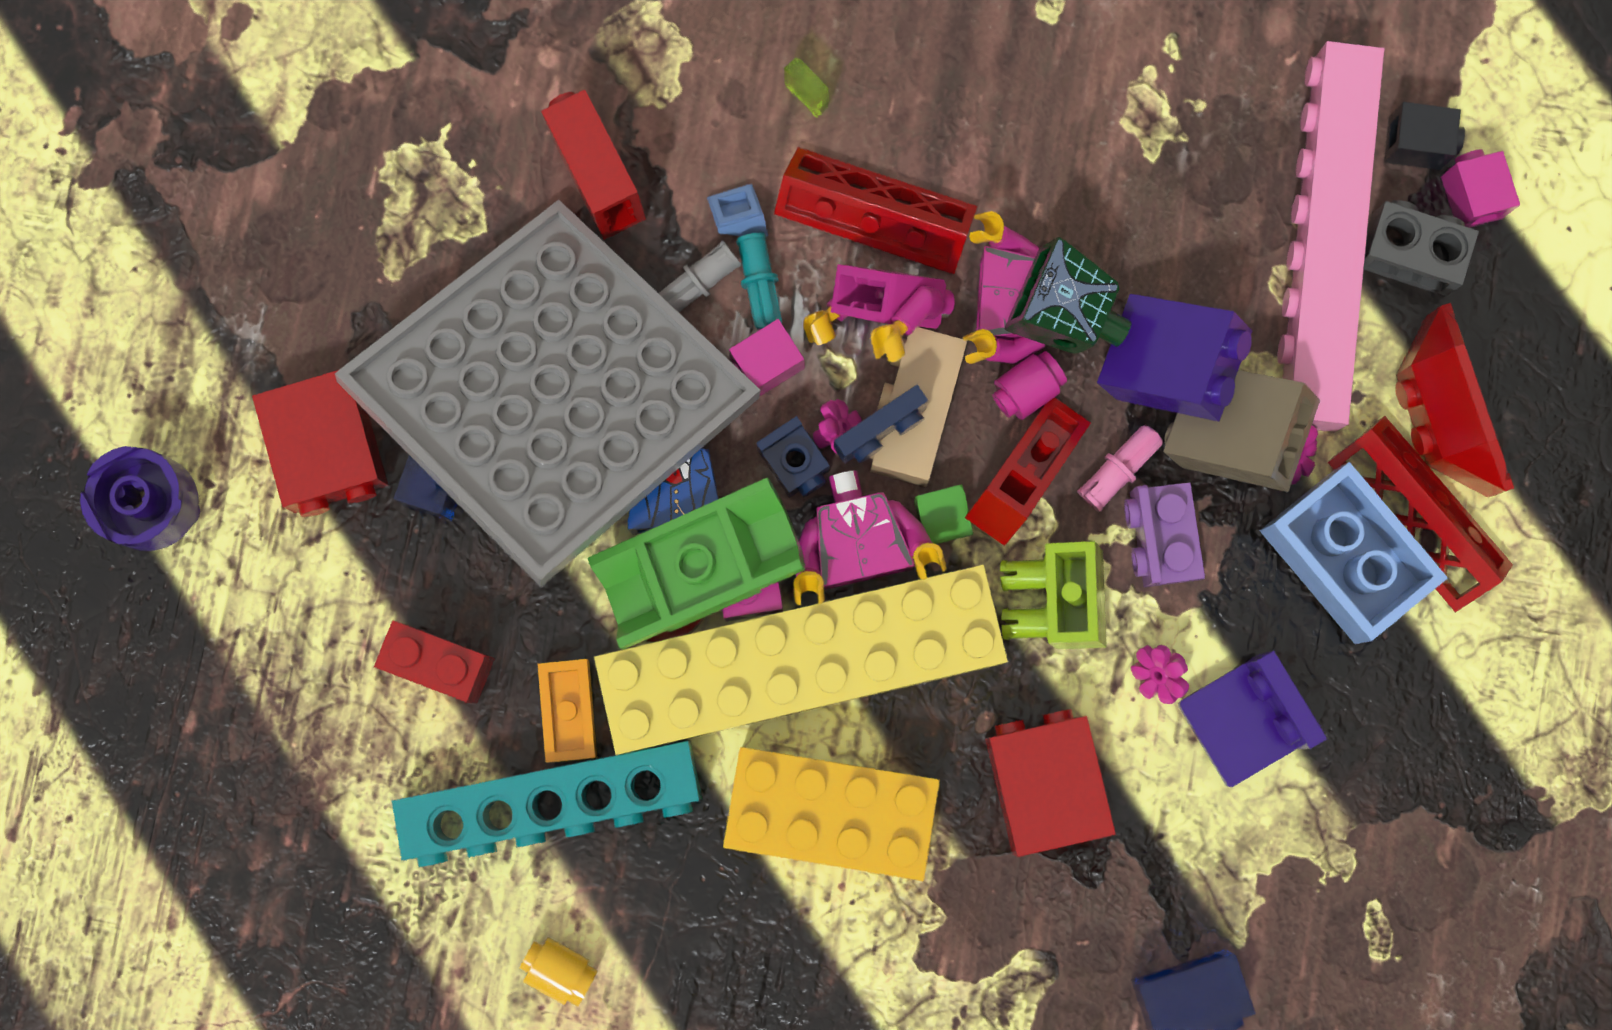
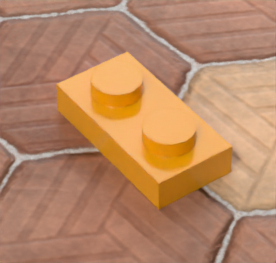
[538,659,597,763]

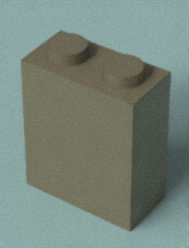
[1163,370,1320,492]

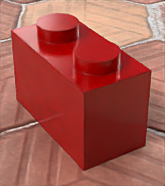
[374,620,495,704]

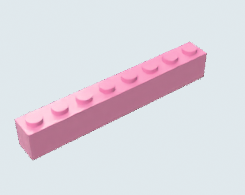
[1277,41,1384,432]

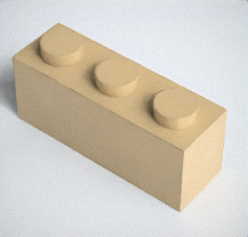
[870,327,967,487]

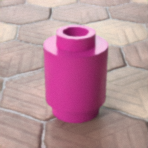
[992,351,1067,420]

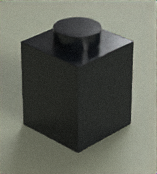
[1384,102,1465,170]

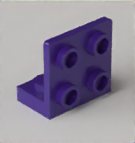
[1178,651,1327,787]

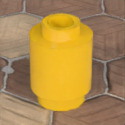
[519,937,598,1007]

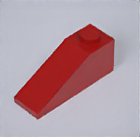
[965,397,1091,546]

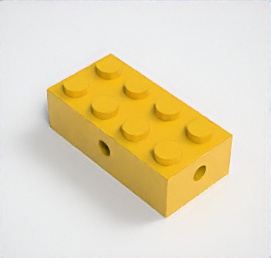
[723,747,939,881]

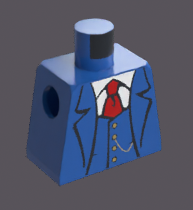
[628,449,719,535]

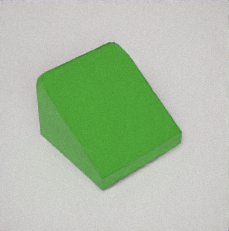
[914,484,973,545]

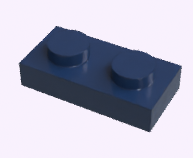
[833,384,929,464]

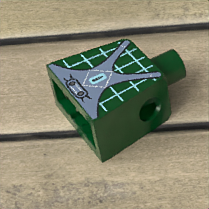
[1004,237,1131,354]

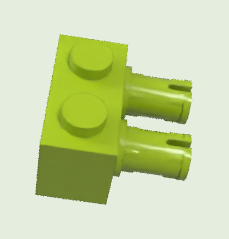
[1000,541,1107,649]

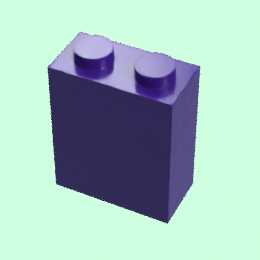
[1097,294,1252,422]

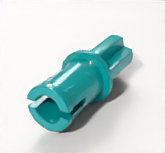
[736,233,782,330]

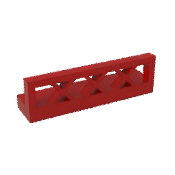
[774,147,978,274]
[1327,416,1513,613]

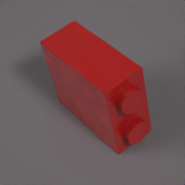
[541,89,646,240]
[252,370,389,517]
[985,709,1116,857]

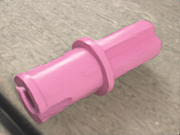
[1077,425,1163,512]

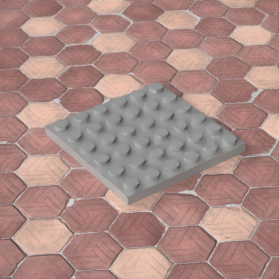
[335,200,761,587]

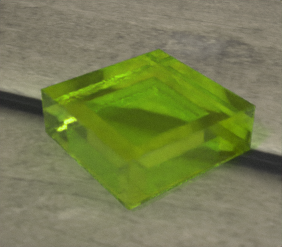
[784,57,829,118]

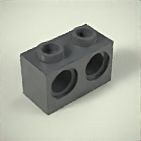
[1363,200,1479,297]

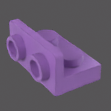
[1124,482,1205,587]

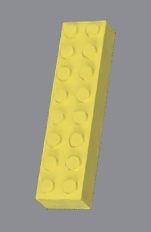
[594,565,1008,755]

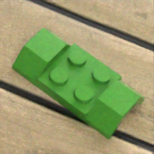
[588,478,805,650]

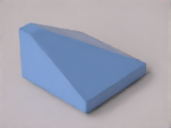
[707,184,769,237]

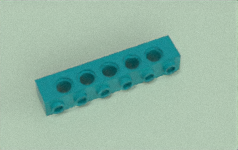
[391,741,702,868]

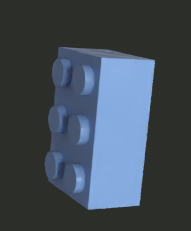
[1260,462,1448,644]

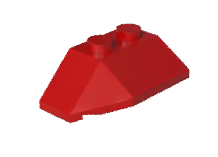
[1395,303,1515,498]

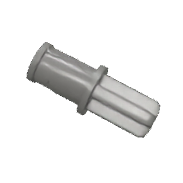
[658,240,742,312]

